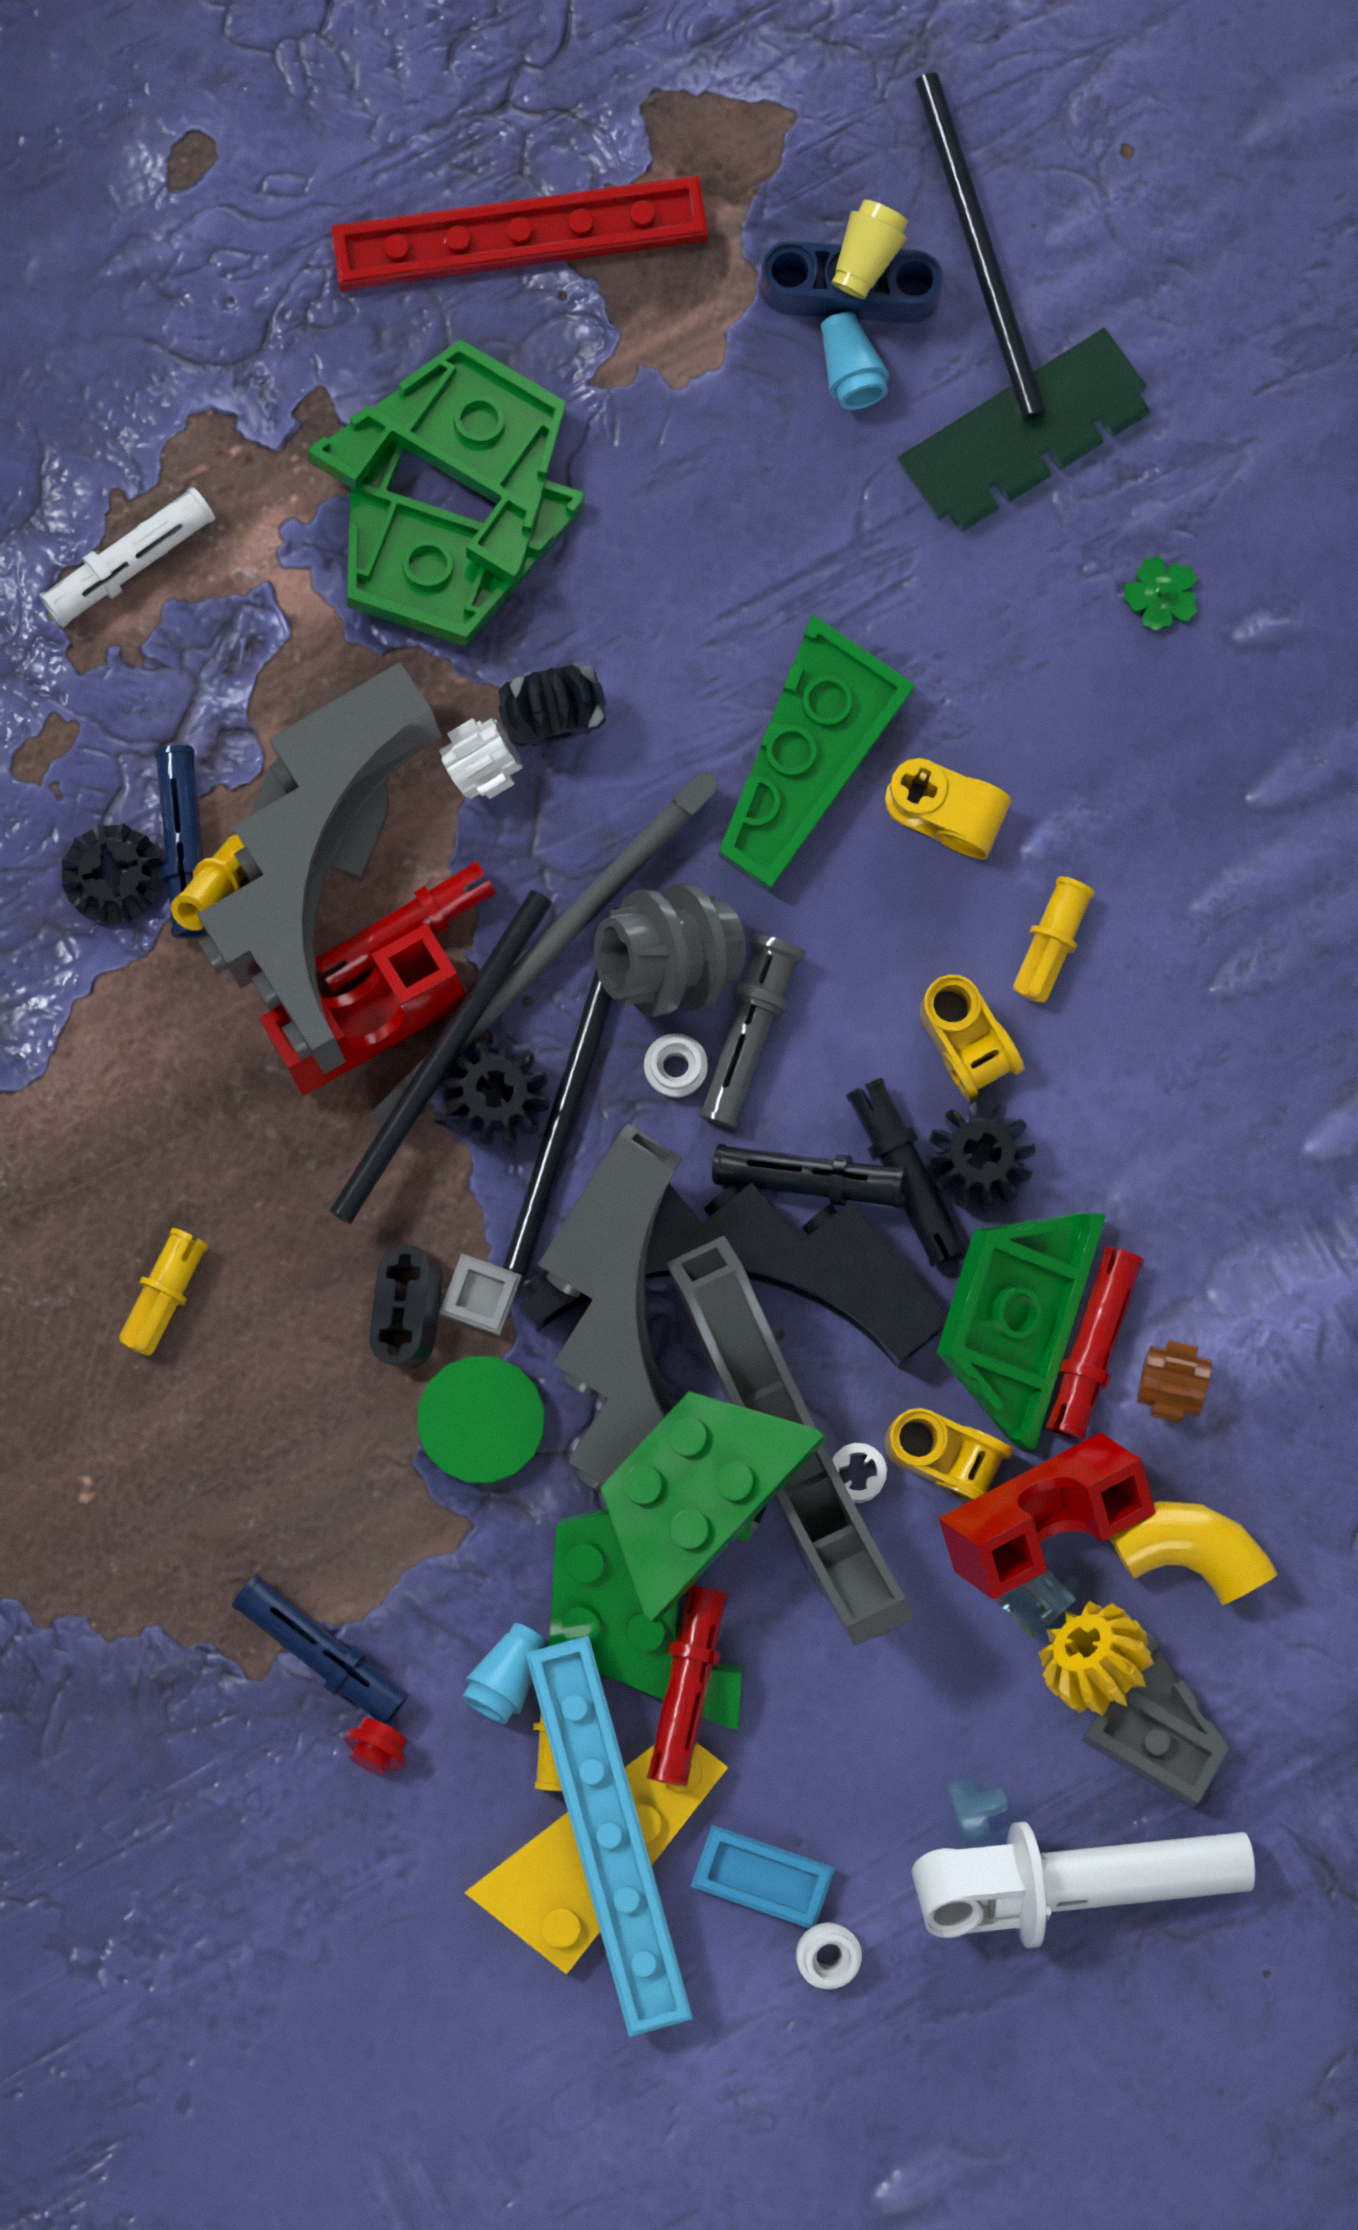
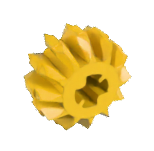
[1038,1601,1154,1716]

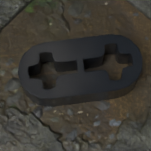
[369,1244,443,1370]

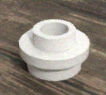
[644,1033,708,1098]
[796,1923,862,1989]

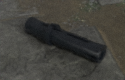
[846,1078,968,1267]
[712,1144,909,1209]

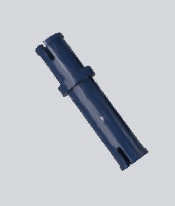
[154,745,207,939]
[232,1574,409,1725]

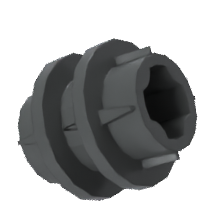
[594,883,746,1017]

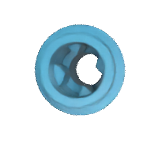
[820,312,889,410]
[462,1623,547,1724]

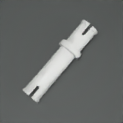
[39,486,216,628]

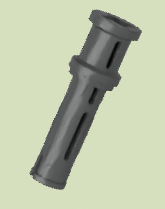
[698,934,806,1130]

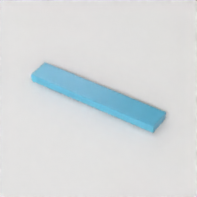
[525,1636,693,2037]

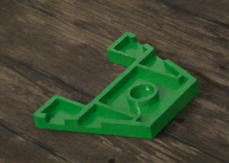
[308,339,566,586]
[347,442,585,647]
[549,1509,754,1729]

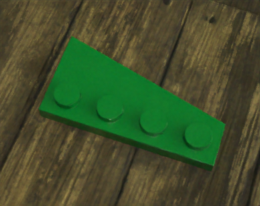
[719,614,915,892]

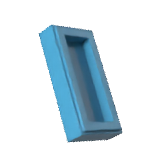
[691,1825,835,1929]

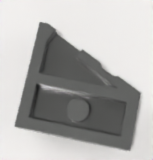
[1081,1631,1230,1808]

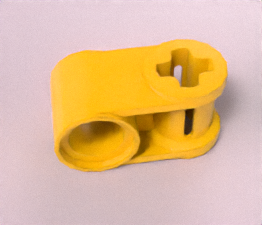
[884,758,1012,859]
[920,974,1025,1102]
[884,1408,1014,1503]

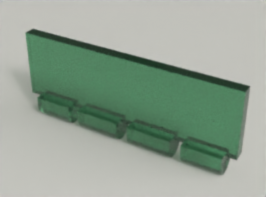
[897,327,1150,532]

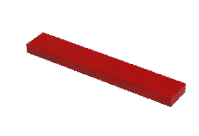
[331,175,708,292]

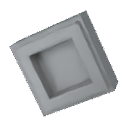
[439,1253,522,1337]

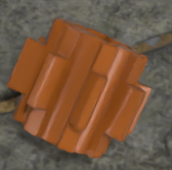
[1137,1340,1212,1423]

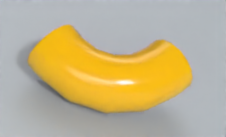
[1109,1501,1278,1605]

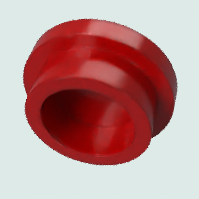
[344,1718,408,1775]

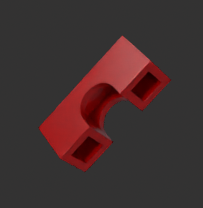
[259,923,465,1097]
[939,1432,1156,1600]

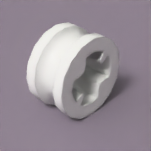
[832,1443,887,1503]

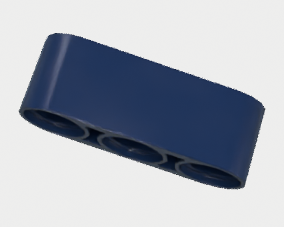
[761,241,943,323]

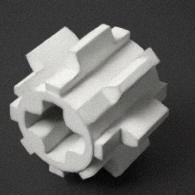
[439,718,523,799]

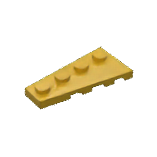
[464,1742,728,1975]

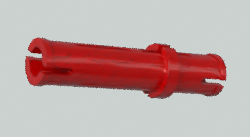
[315,860,496,993]
[1045,1247,1144,1442]
[646,1586,729,1787]

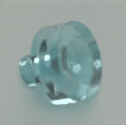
[945,1775,1009,1846]

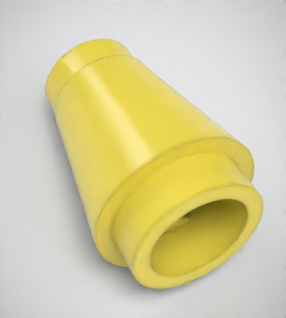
[831,200,909,299]

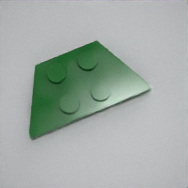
[936,1212,1106,1451]
[600,1391,828,1623]

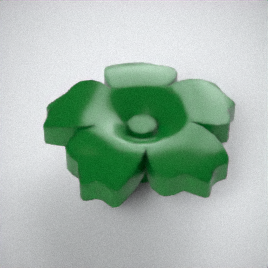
[1122,555,1198,632]

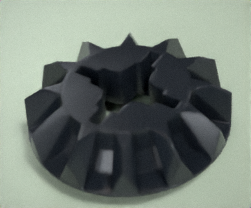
[62,823,162,924]

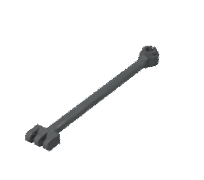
[369,772,718,1128]

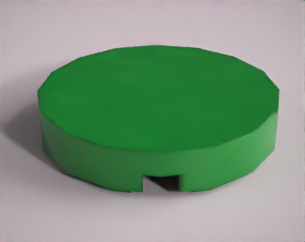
[417,1356,545,1485]

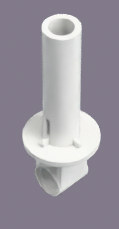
[912,1822,1255,1948]

